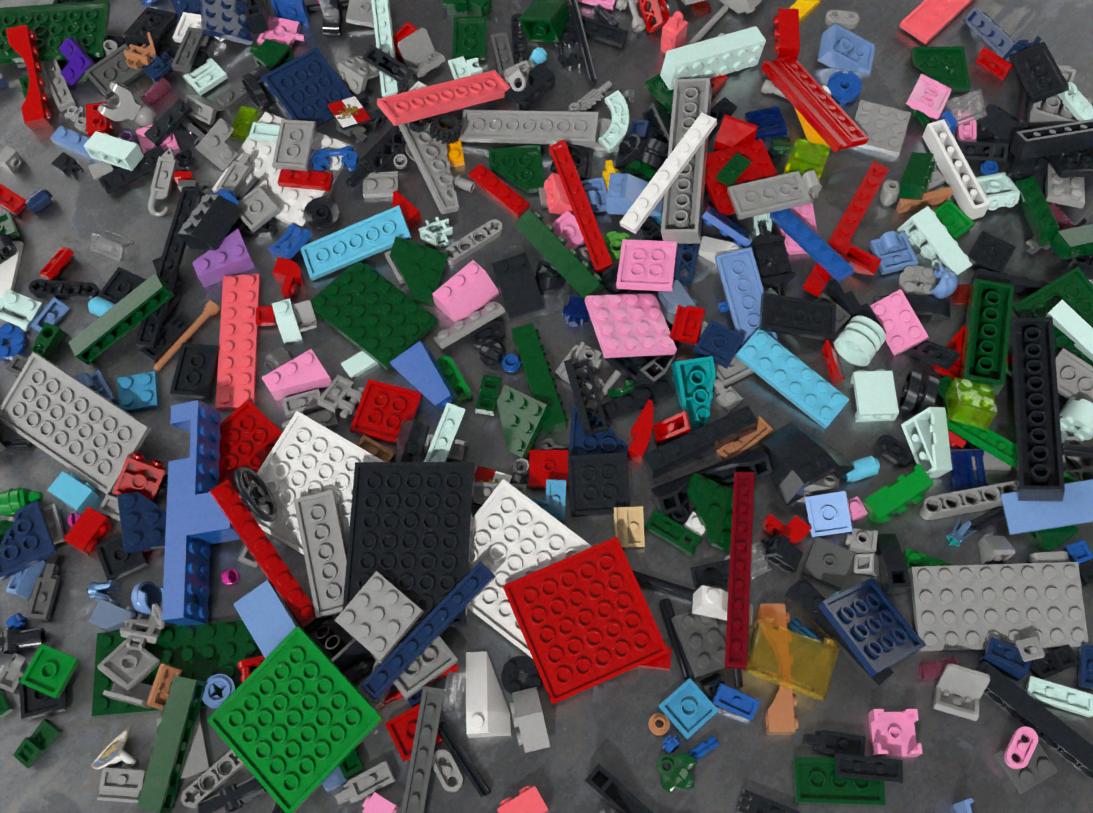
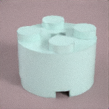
[1059,397,1093,441]

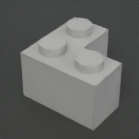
[195,118,238,171]
[509,687,550,753]

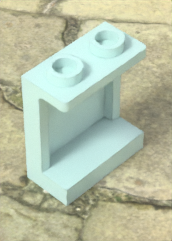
[850,369,899,422]

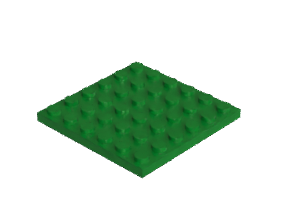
[207,626,384,813]

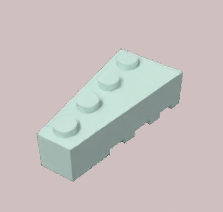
[897,206,972,275]

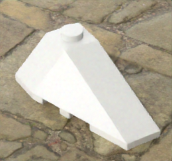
[466,651,511,738]

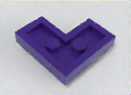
[58,37,95,86]

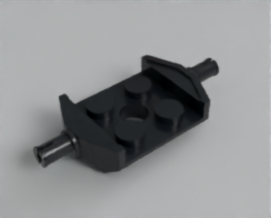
[748,223,795,296]

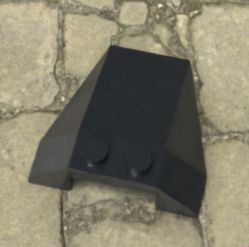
[605,318,682,384]
[759,423,854,506]

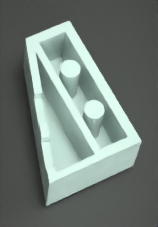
[901,407,952,478]

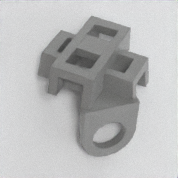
[504,59,535,92]
[120,603,164,651]

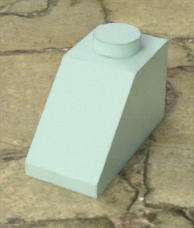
[272,299,303,345]

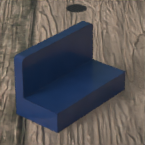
[978,637,1031,681]

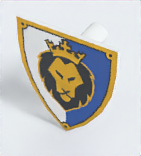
[91,726,137,769]

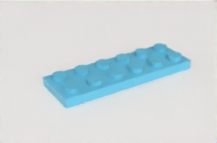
[300,205,412,280]
[735,329,850,429]

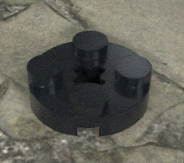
[501,655,543,696]

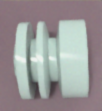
[834,316,886,367]

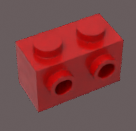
[86,101,115,137]

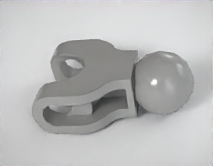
[98,81,156,127]

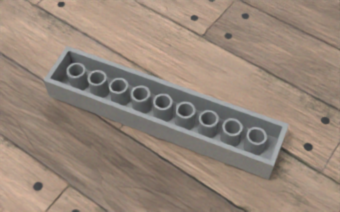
[661,78,712,244]

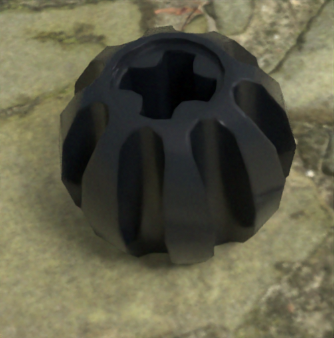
[479,338,506,367]

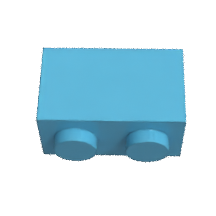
[47,471,99,514]

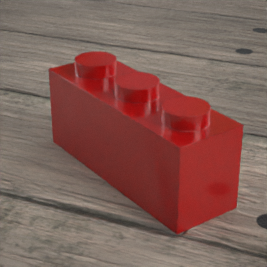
[773,8,800,59]

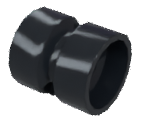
[640,137,669,169]

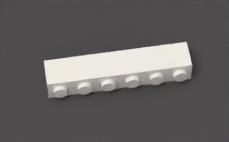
[922,119,990,220]

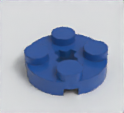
[827,71,862,105]
[0,324,28,361]

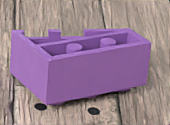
[192,229,255,288]

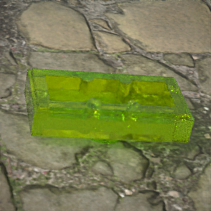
[230,106,258,140]

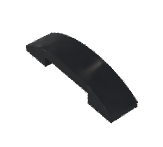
[874,294,951,320]

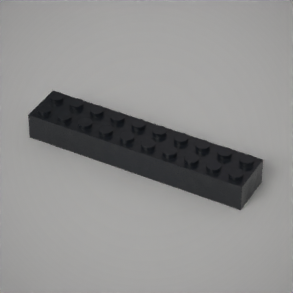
[1010,317,1065,502]

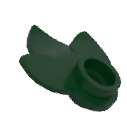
[657,753,698,794]

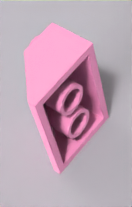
[432,260,499,323]

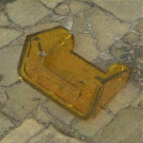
[742,616,840,701]

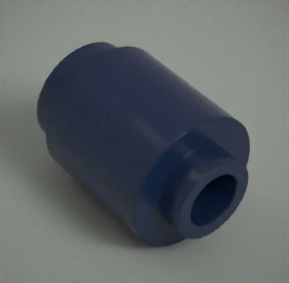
[25,188,53,214]

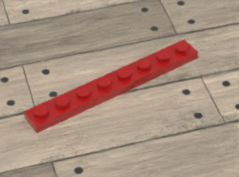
[548,140,613,273]
[209,479,316,628]

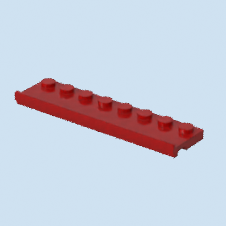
[761,55,869,153]

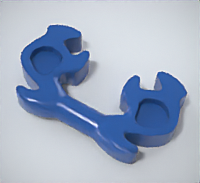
[312,146,359,172]

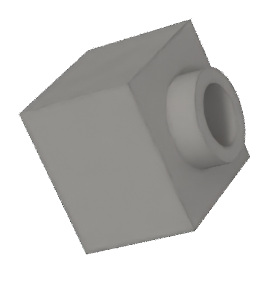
[0,145,24,173]

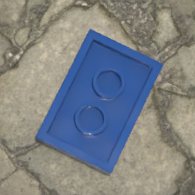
[702,204,752,248]

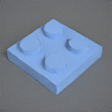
[805,491,853,537]

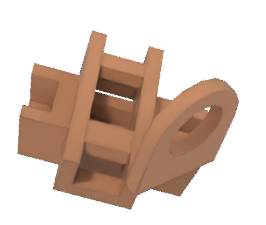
[123,32,156,70]

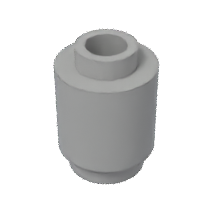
[879,180,900,205]

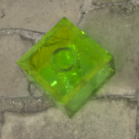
[784,138,830,181]
[945,377,997,430]

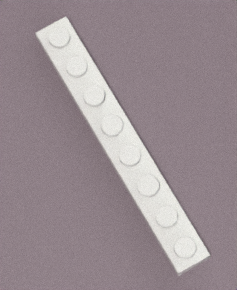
[620,112,717,234]

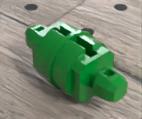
[0,487,43,516]

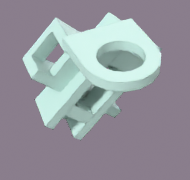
[418,216,453,250]

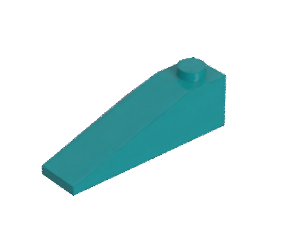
[671,356,716,432]

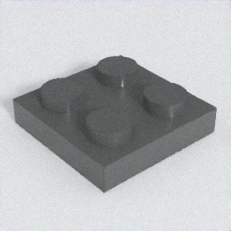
[993,736,1059,794]

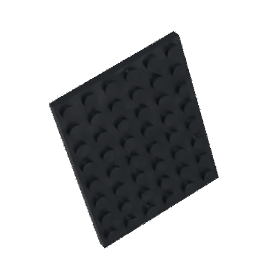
[342,462,475,627]

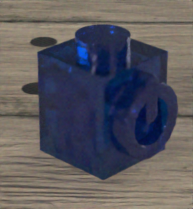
[563,296,590,327]

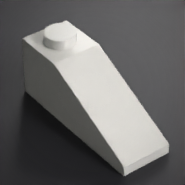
[691,236,744,265]
[692,585,753,626]

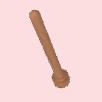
[153,300,221,371]

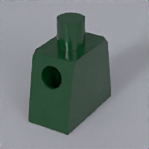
[250,39,294,72]
[1027,525,1079,552]

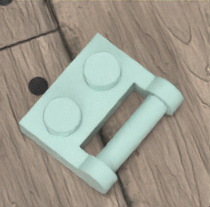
[183,58,228,96]
[0,289,43,332]

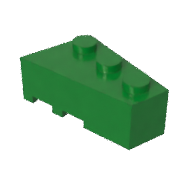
[862,464,934,525]

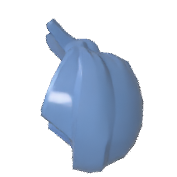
[930,264,958,299]
[131,581,163,615]

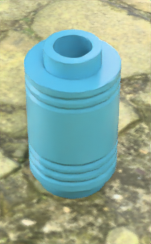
[88,296,115,317]
[843,456,880,483]

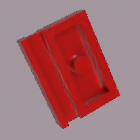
[670,305,705,345]

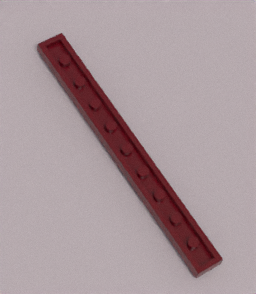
[725,472,755,670]

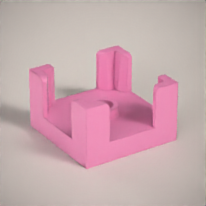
[868,709,923,757]

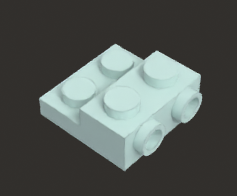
[976,172,1020,211]

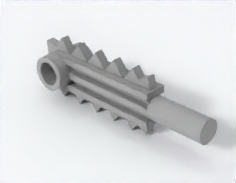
[567,81,612,112]

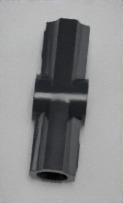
[0,627,47,654]
[198,777,267,813]

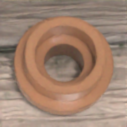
[648,713,670,736]

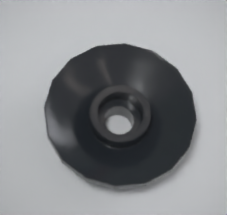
[304,197,340,229]

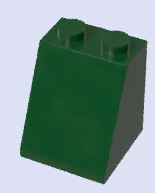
[519,0,570,43]

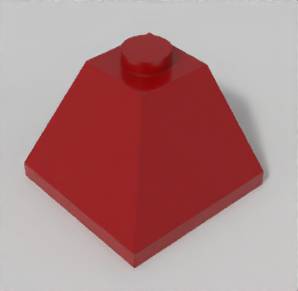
[714,114,758,152]

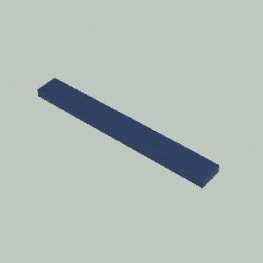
[360,561,496,702]

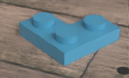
[529,479,566,520]

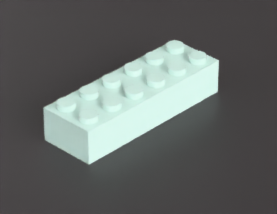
[660,26,766,90]

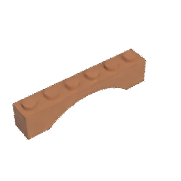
[757,604,798,735]

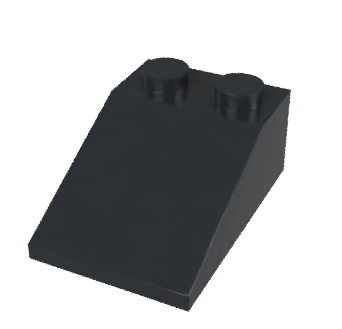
[491,253,545,319]
[304,614,370,673]

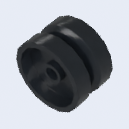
[241,65,277,110]
[899,369,939,414]

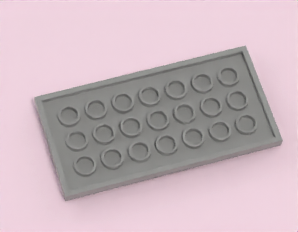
[0,352,151,495]
[910,562,1089,651]

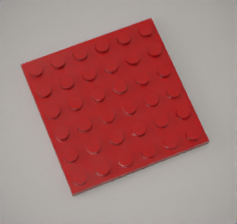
[502,536,669,705]

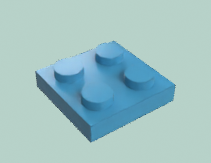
[117,371,159,413]
[658,678,719,740]

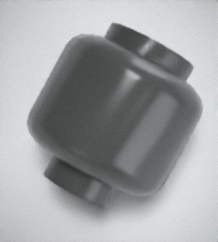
[264,347,293,372]

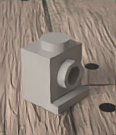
[573,342,603,373]
[845,528,878,554]

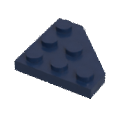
[569,406,628,457]
[117,492,166,553]
[0,501,58,581]

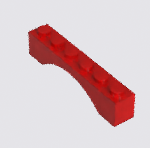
[6,25,52,129]

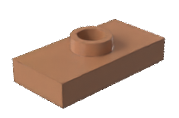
[146,664,182,711]

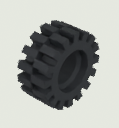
[429,112,462,144]

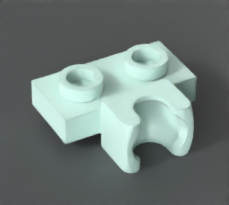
[448,56,483,80]

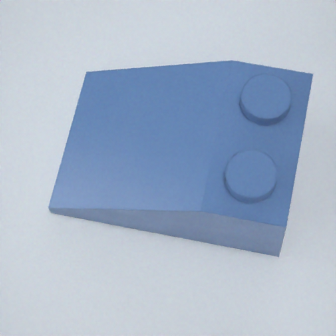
[817,23,875,74]
[607,173,663,216]

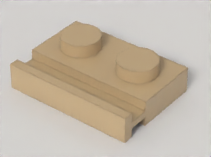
[614,506,645,548]

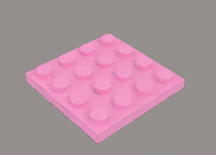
[584,293,677,358]

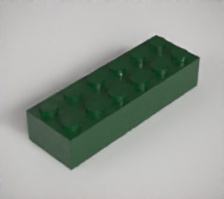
[958,278,1014,395]

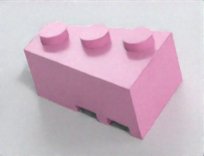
[261,349,332,401]

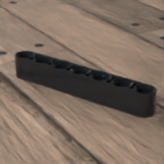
[975,661,1093,779]

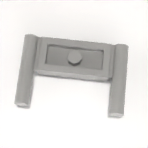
[554,345,621,401]

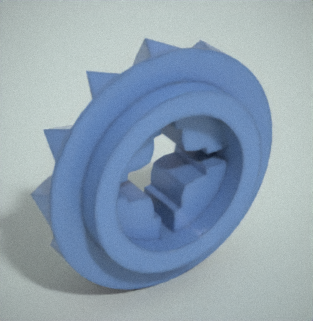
[202,674,236,709]

